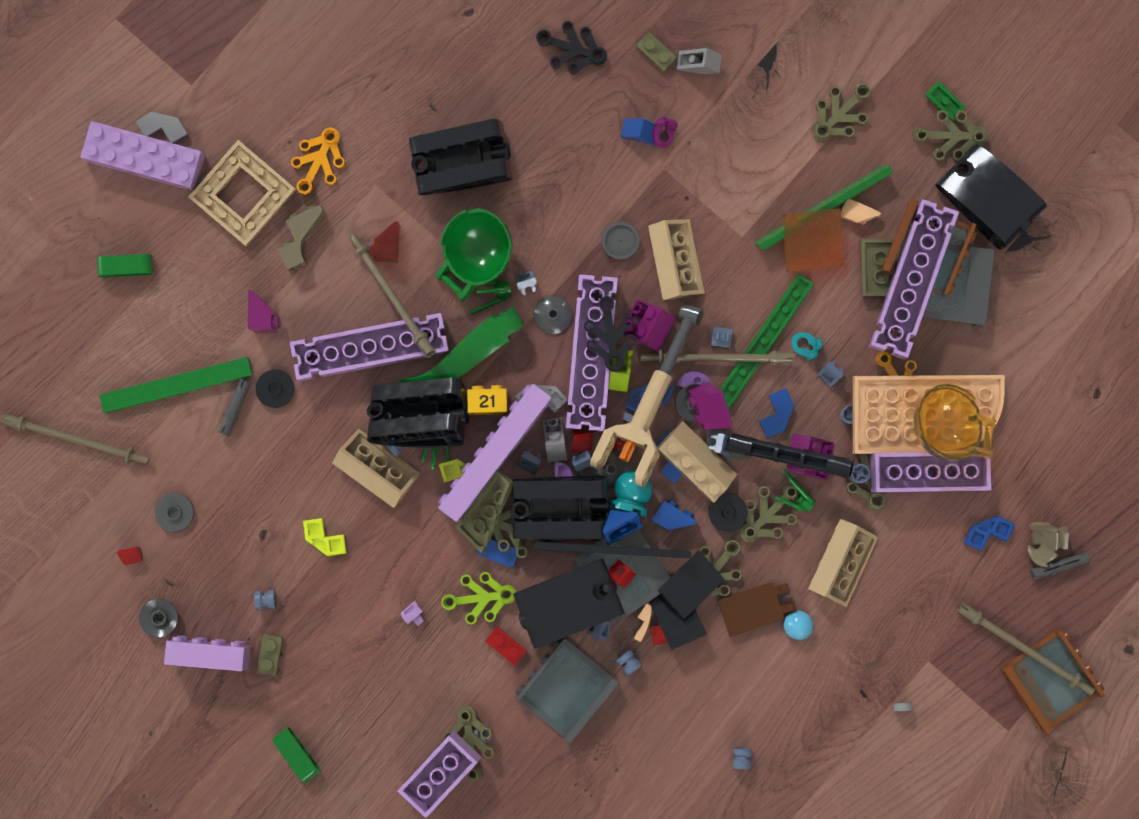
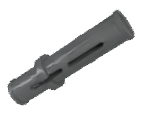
[218,379,251,436]
[1030,552,1090,580]

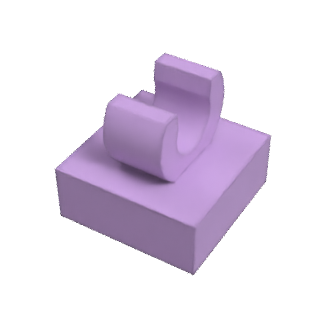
[401,601,424,626]

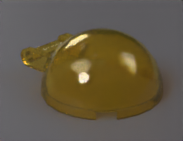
[913,384,996,461]

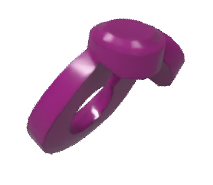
[652,117,678,148]

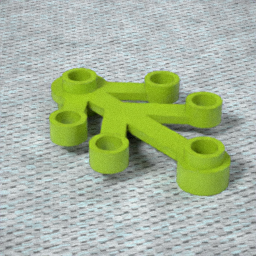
[441,572,516,625]

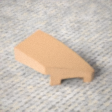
[840,199,882,225]
[634,603,651,642]

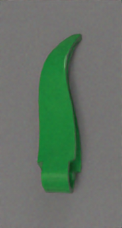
[400,306,524,383]

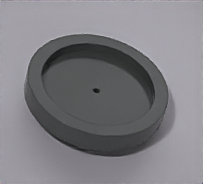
[601,222,640,260]
[155,493,194,532]

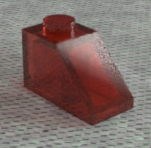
[370,222,400,263]

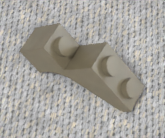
[278,204,325,272]

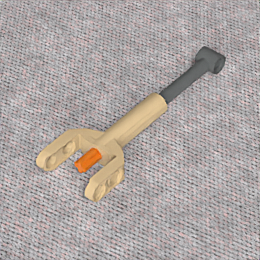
[590,303,704,487]

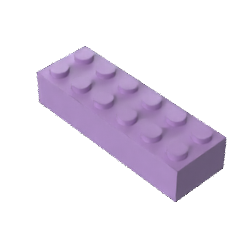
[80,121,205,191]
[870,452,991,493]

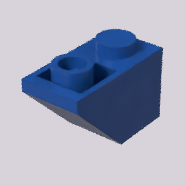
[651,500,697,531]

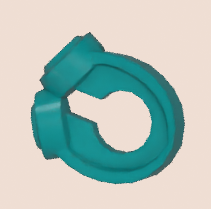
[791,332,822,360]

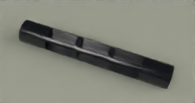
[728,433,854,479]

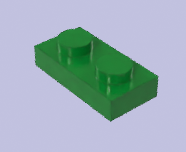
[924,81,966,121]

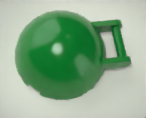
[435,208,513,302]

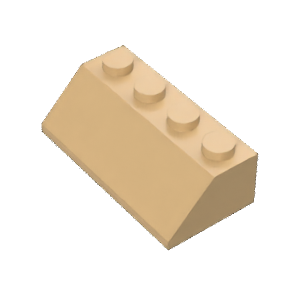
[648,219,705,300]
[657,421,737,503]
[332,429,420,508]
[808,519,878,607]

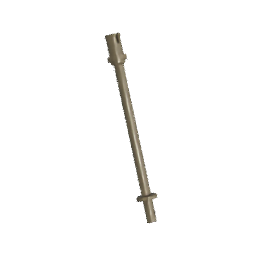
[349,234,436,358]
[640,349,794,366]
[0,413,150,464]
[957,602,1095,695]

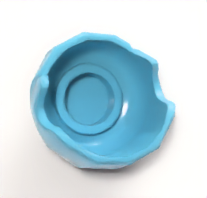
[783,610,814,640]

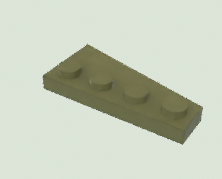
[455,470,513,553]

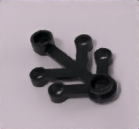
[536,21,607,75]
[584,296,637,372]

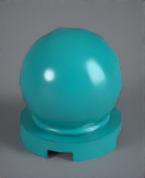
[609,470,652,517]

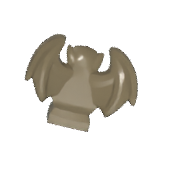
[1027,522,1069,568]

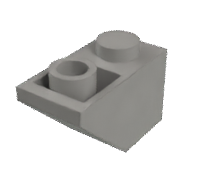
[543,418,567,462]

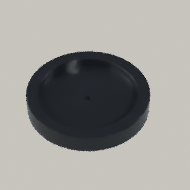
[256,370,295,408]
[709,493,748,532]

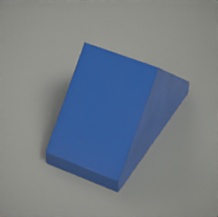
[620,118,661,146]
[603,510,642,546]

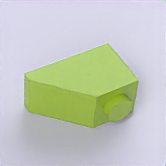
[608,348,633,392]

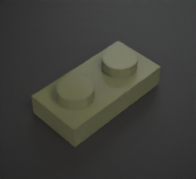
[636,32,677,73]
[256,634,283,676]

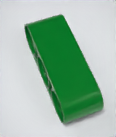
[97,254,153,278]
[272,727,321,784]

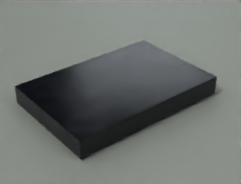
[657,551,725,619]
[649,594,707,651]

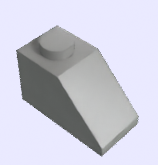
[676,48,722,74]

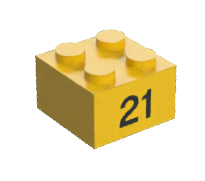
[467,385,508,415]

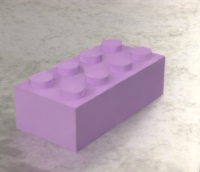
[164,636,251,671]
[398,730,482,818]

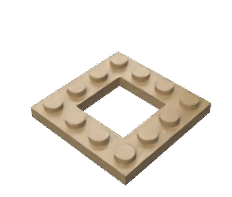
[188,140,296,247]

